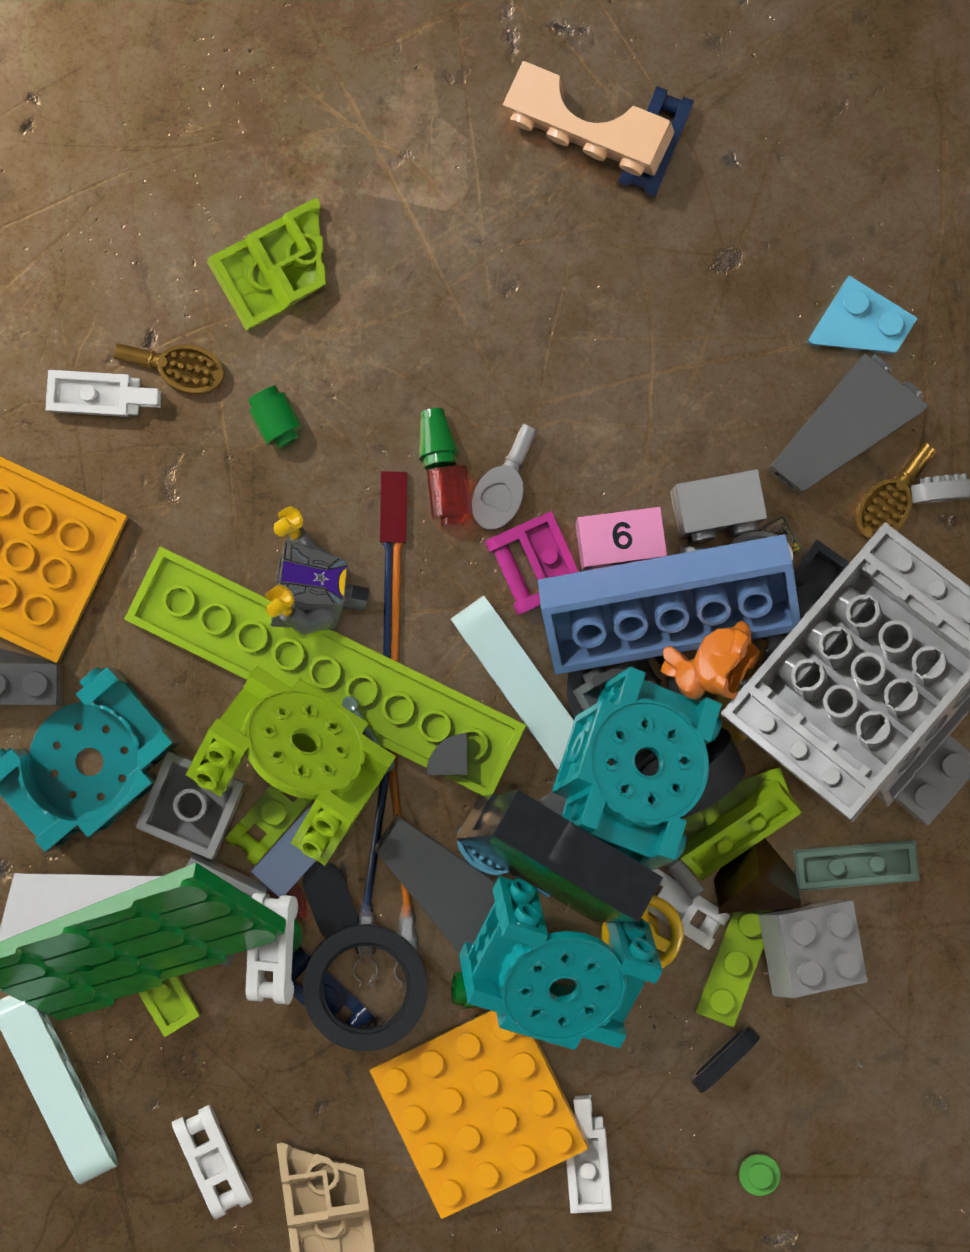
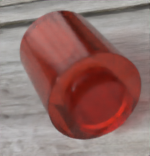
[426,465,472,527]

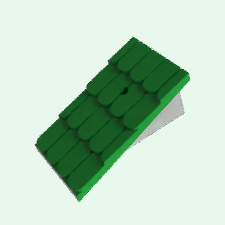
[0,862,286,1021]

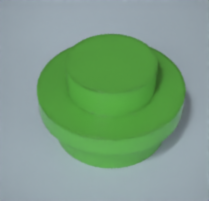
[739,1154,780,1196]

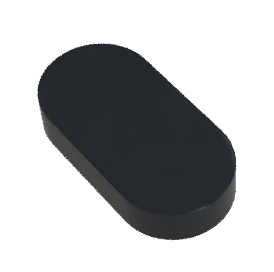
[303,862,359,938]
[691,1026,760,1093]

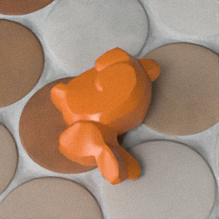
[661,621,760,700]

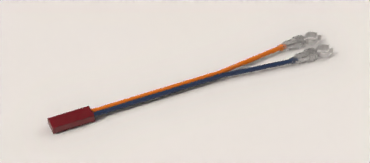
[353,471,418,988]

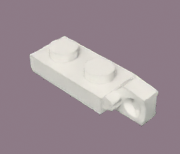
[45,370,162,417]
[566,1095,612,1213]

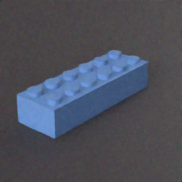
[538,534,801,675]

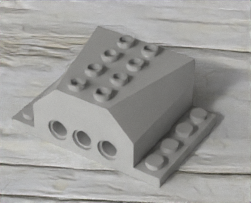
[721,522,970,822]

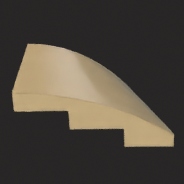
[277,1143,375,1252]

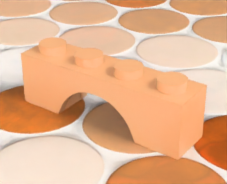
[503,61,675,176]

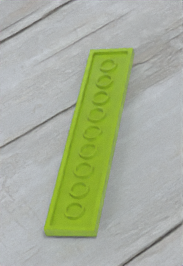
[124,546,527,796]

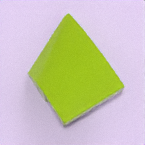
[206,197,326,331]

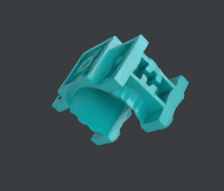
[552,666,722,870]
[0,667,182,852]
[459,876,663,1050]

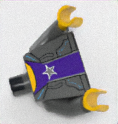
[265,506,369,636]

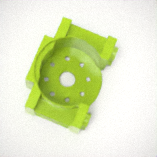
[186,666,396,866]

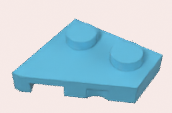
[806,275,918,354]

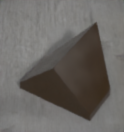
[714,838,801,914]

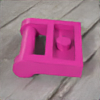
[484,511,579,616]

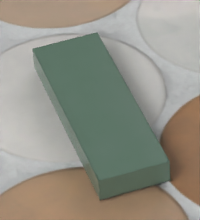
[792,839,920,891]

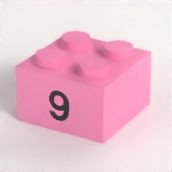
[575,507,667,572]

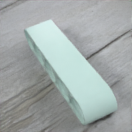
[451,595,574,771]
[0,995,118,1185]

